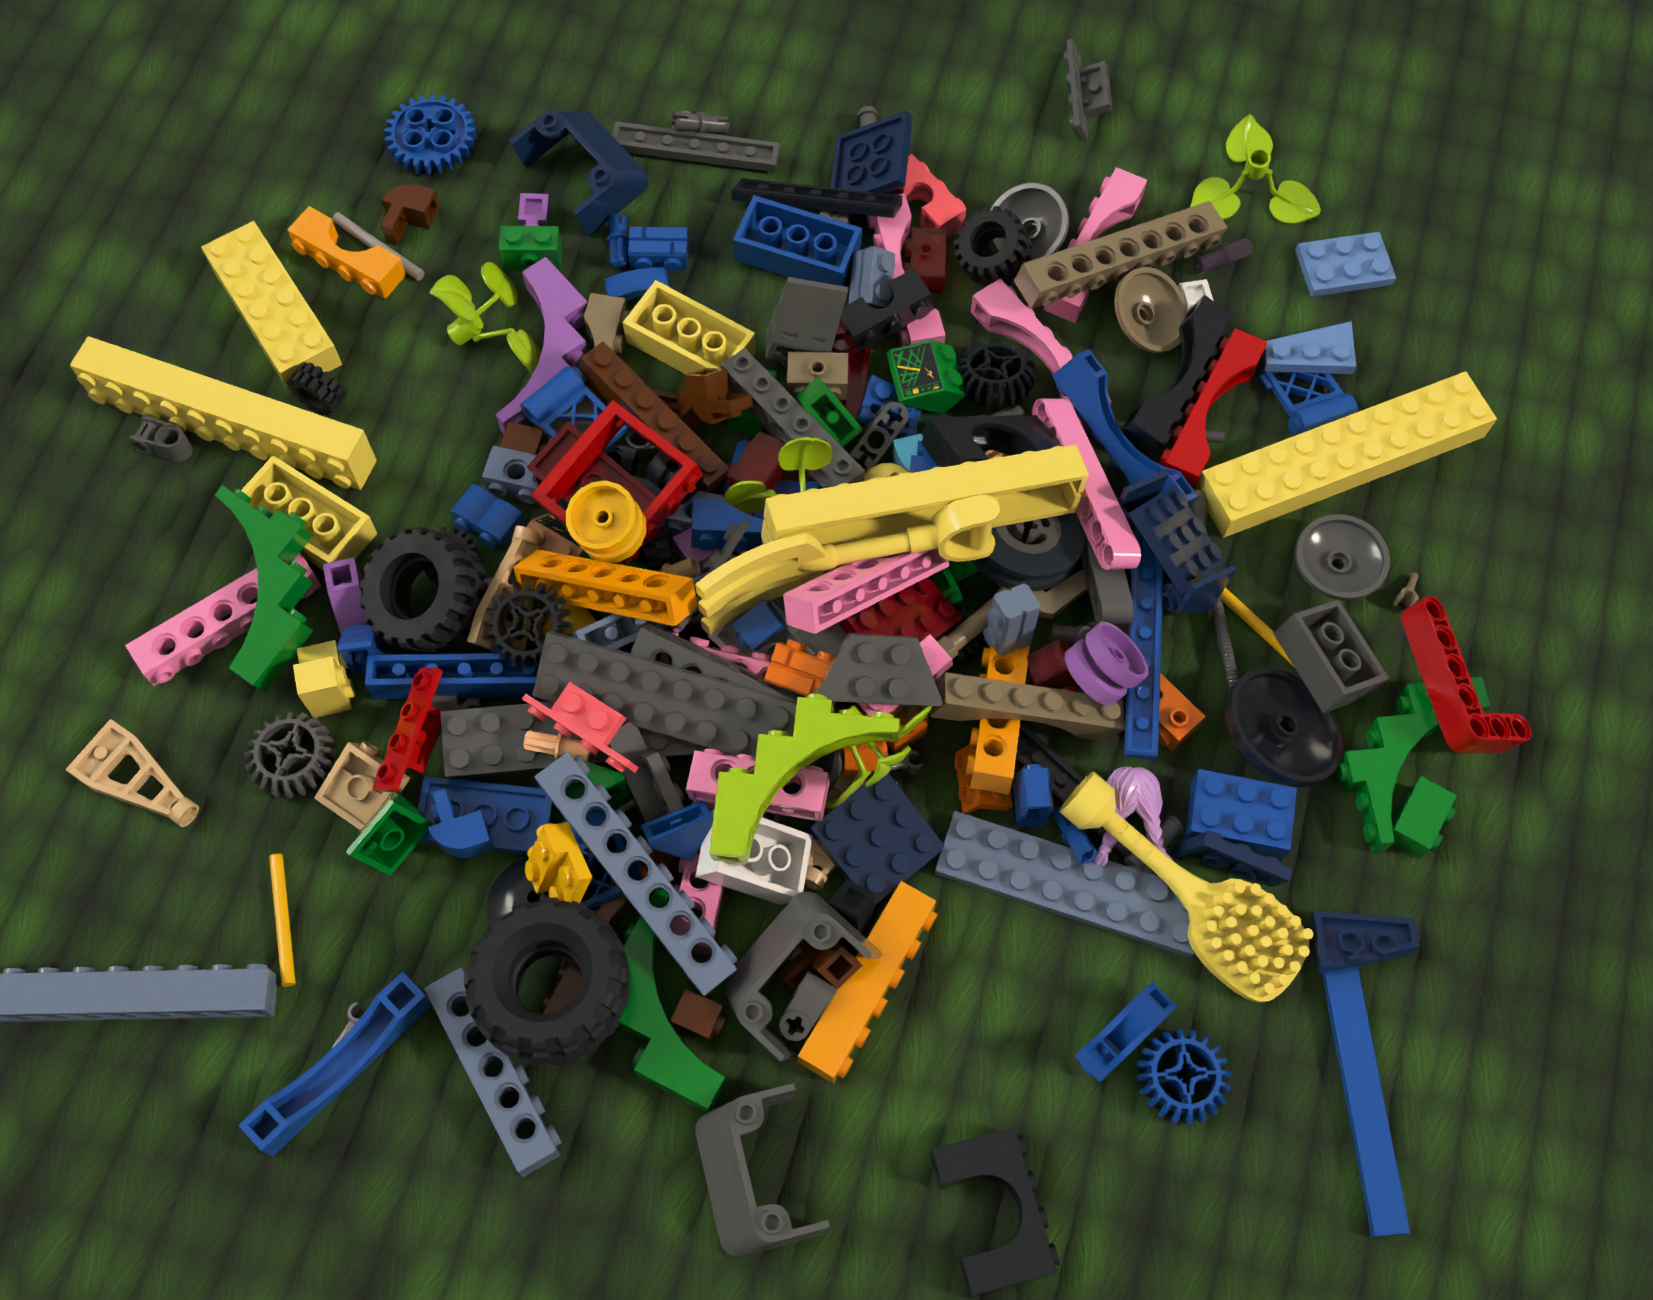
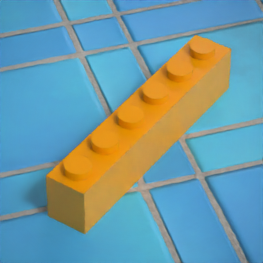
[798,881,938,1084]

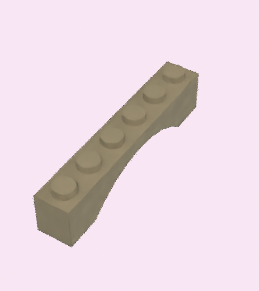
[549,293,630,441]
[930,672,1125,742]

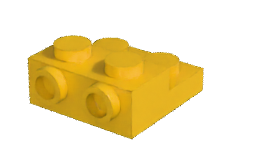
[525,822,592,903]

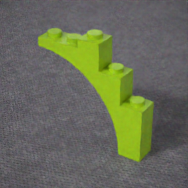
[709,694,900,864]

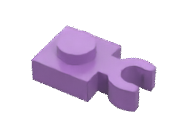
[518,193,551,226]

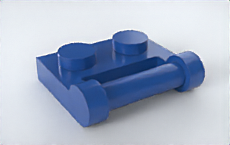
[855,375,922,438]

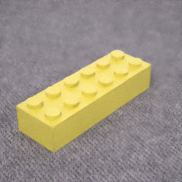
[201,221,342,392]

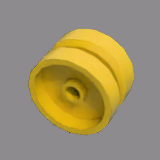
[566,481,646,563]

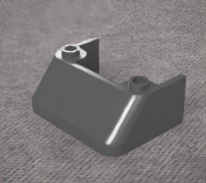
[723,892,883,1061]
[695,1083,830,1257]

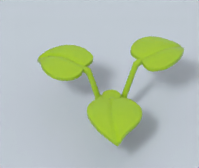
[1190,114,1321,225]
[429,262,541,375]
[723,437,833,513]
[825,705,932,809]

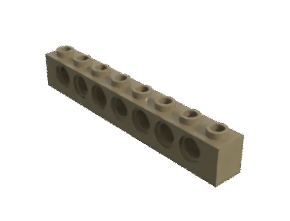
[1014,201,1228,309]

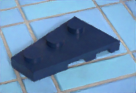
[1170,831,1293,887]
[1310,911,1420,974]

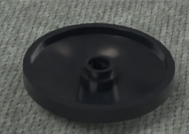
[1224,668,1343,788]

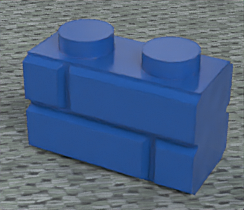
[628,227,689,273]

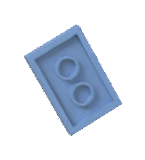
[1295,232,1396,297]

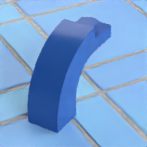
[1075,982,1178,1082]

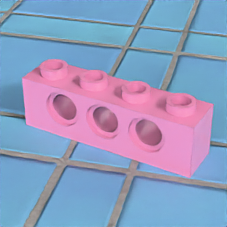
[686,749,829,822]

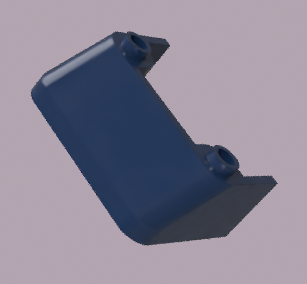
[509,111,649,237]
[1118,470,1236,614]

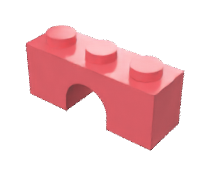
[889,154,966,243]

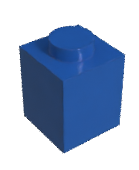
[732,600,789,650]

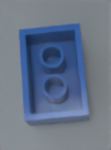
[1183,769,1297,861]

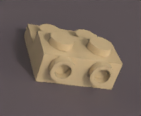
[314,741,410,830]

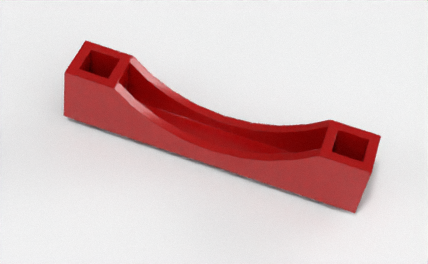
[1159,328,1268,489]

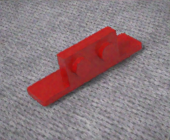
[373,667,443,793]

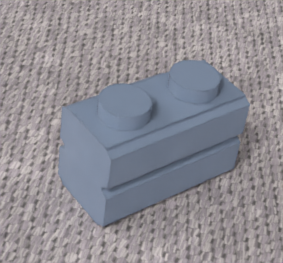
[848,246,895,309]
[983,583,1041,656]

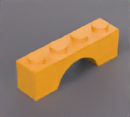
[287,206,406,299]

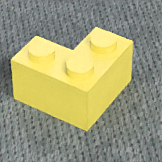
[293,640,355,718]

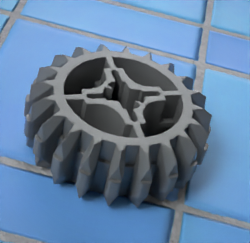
[244,711,336,799]

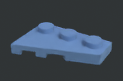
[1263,321,1356,374]

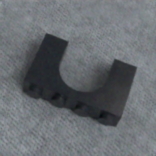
[921,415,1062,467]
[930,1127,1059,1298]

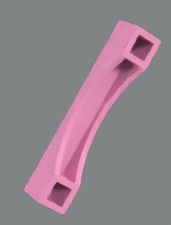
[1044,167,1147,323]
[867,193,946,347]
[970,278,1111,431]

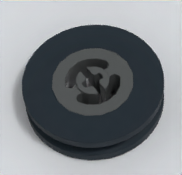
[972,512,1086,591]

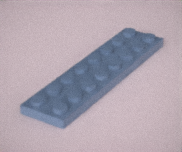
[934,811,1194,958]

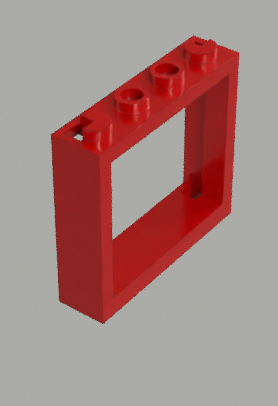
[531,400,703,566]

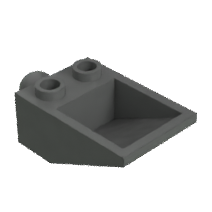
[766,277,848,368]

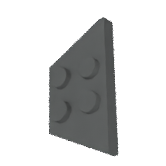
[813,633,943,706]

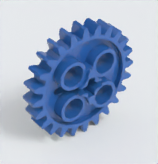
[384,94,477,175]

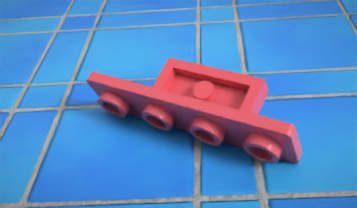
[522,682,639,773]

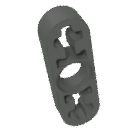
[848,401,908,475]

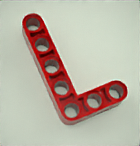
[1401,596,1532,753]

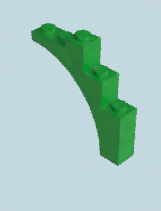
[215,485,313,692]
[1336,677,1490,853]
[618,890,726,1113]

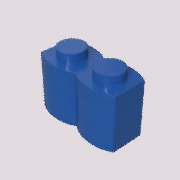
[450,484,525,550]
[1013,764,1054,828]

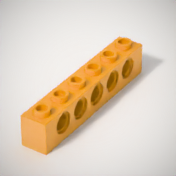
[513,549,698,626]
[965,639,1030,795]

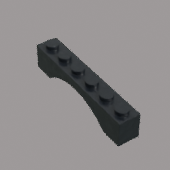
[1121,295,1232,454]

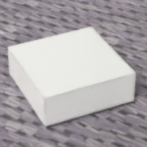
[1178,279,1214,310]

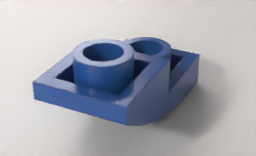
[605,267,669,302]

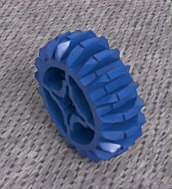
[1136,1029,1231,1125]

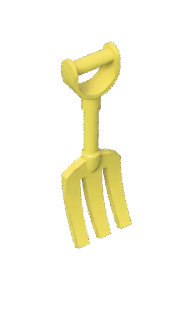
[695,495,1000,636]

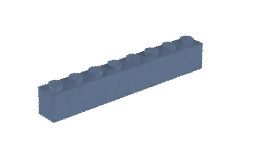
[0,964,278,1022]

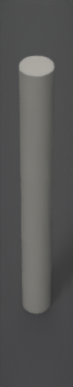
[332,212,425,281]

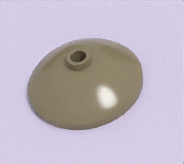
[1115,267,1188,353]

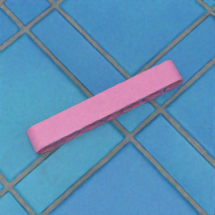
[1032,399,1141,570]

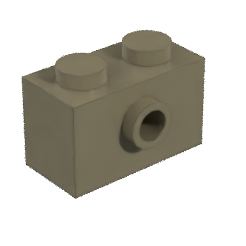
[787,352,848,400]

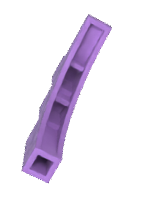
[496,257,588,434]

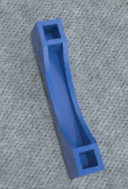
[1052,349,1198,503]
[691,499,764,552]
[238,971,432,1157]

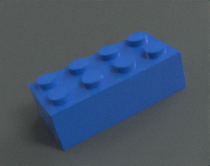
[733,195,862,287]

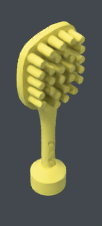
[1059,771,1313,1003]

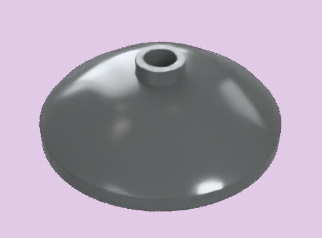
[988,183,1069,262]
[1295,514,1390,600]

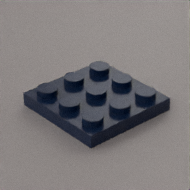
[830,110,913,193]
[1129,485,1225,595]
[807,773,945,905]

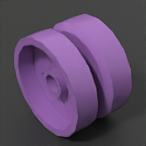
[1065,621,1149,706]

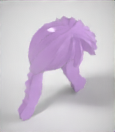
[1093,766,1173,866]

